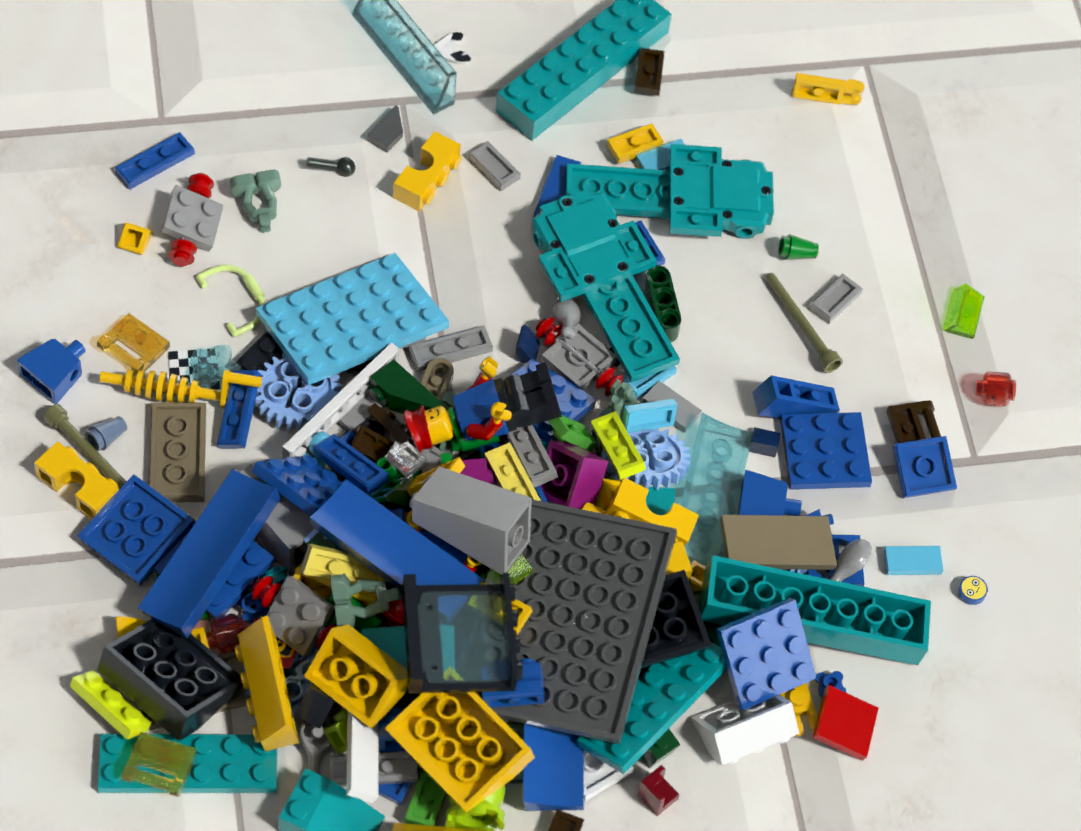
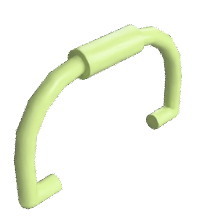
[196,264,266,337]

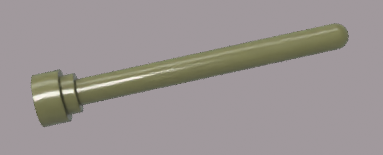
[766,273,843,373]
[43,404,127,489]

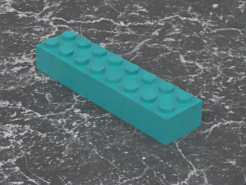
[496,0,672,141]
[700,555,931,665]

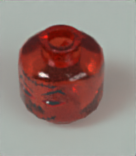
[976,371,1016,407]
[205,613,247,654]

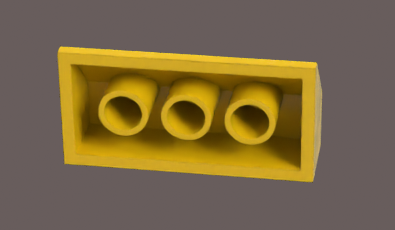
[235,616,299,751]

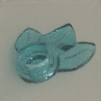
[190,345,241,387]

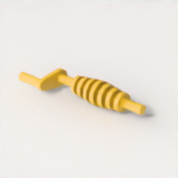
[100,370,262,408]

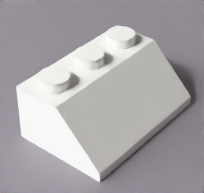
[691,695,799,765]

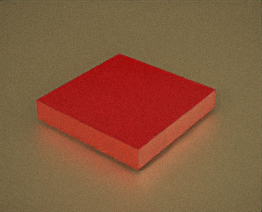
[812,685,879,761]

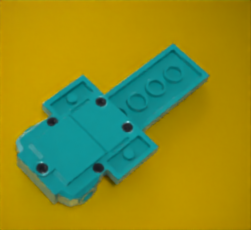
[566,144,774,239]
[531,189,680,383]

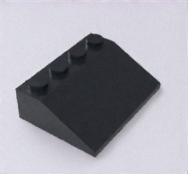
[641,569,712,668]
[97,619,243,741]

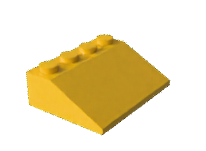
[385,667,535,813]

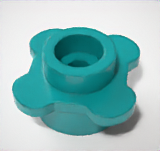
[264,566,288,585]

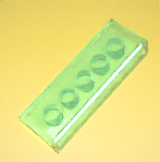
[352,0,457,115]
[680,412,753,567]

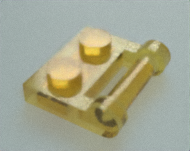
[97,313,170,375]
[122,732,197,797]

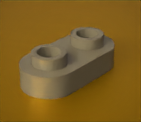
[421,358,454,401]

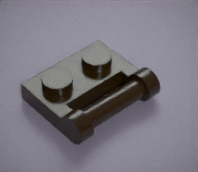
[886,400,941,444]

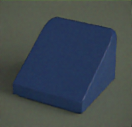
[515,325,540,363]
[749,427,781,457]

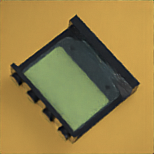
[401,573,523,693]

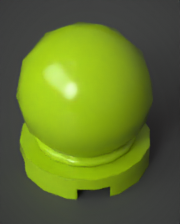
[446,785,505,831]

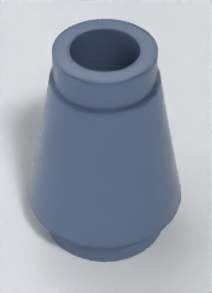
[85,416,127,451]

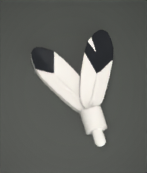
[416,32,471,64]

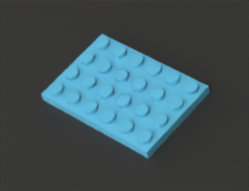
[256,253,449,385]

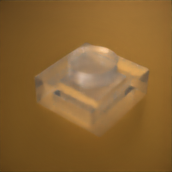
[386,441,427,477]

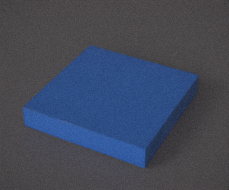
[892,436,957,499]

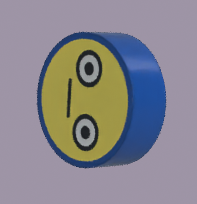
[958,576,988,605]

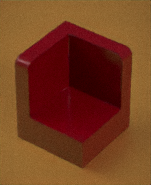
[637,765,680,816]

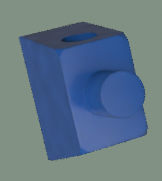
[17,339,86,404]
[738,470,802,516]

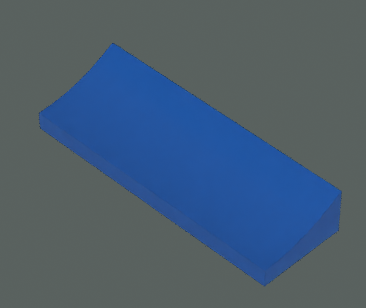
[138,469,281,638]
[310,480,483,626]
[523,724,584,811]

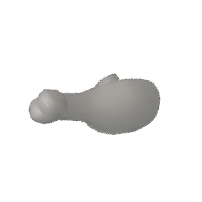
[552,299,581,340]
[830,539,872,582]
[300,716,332,775]

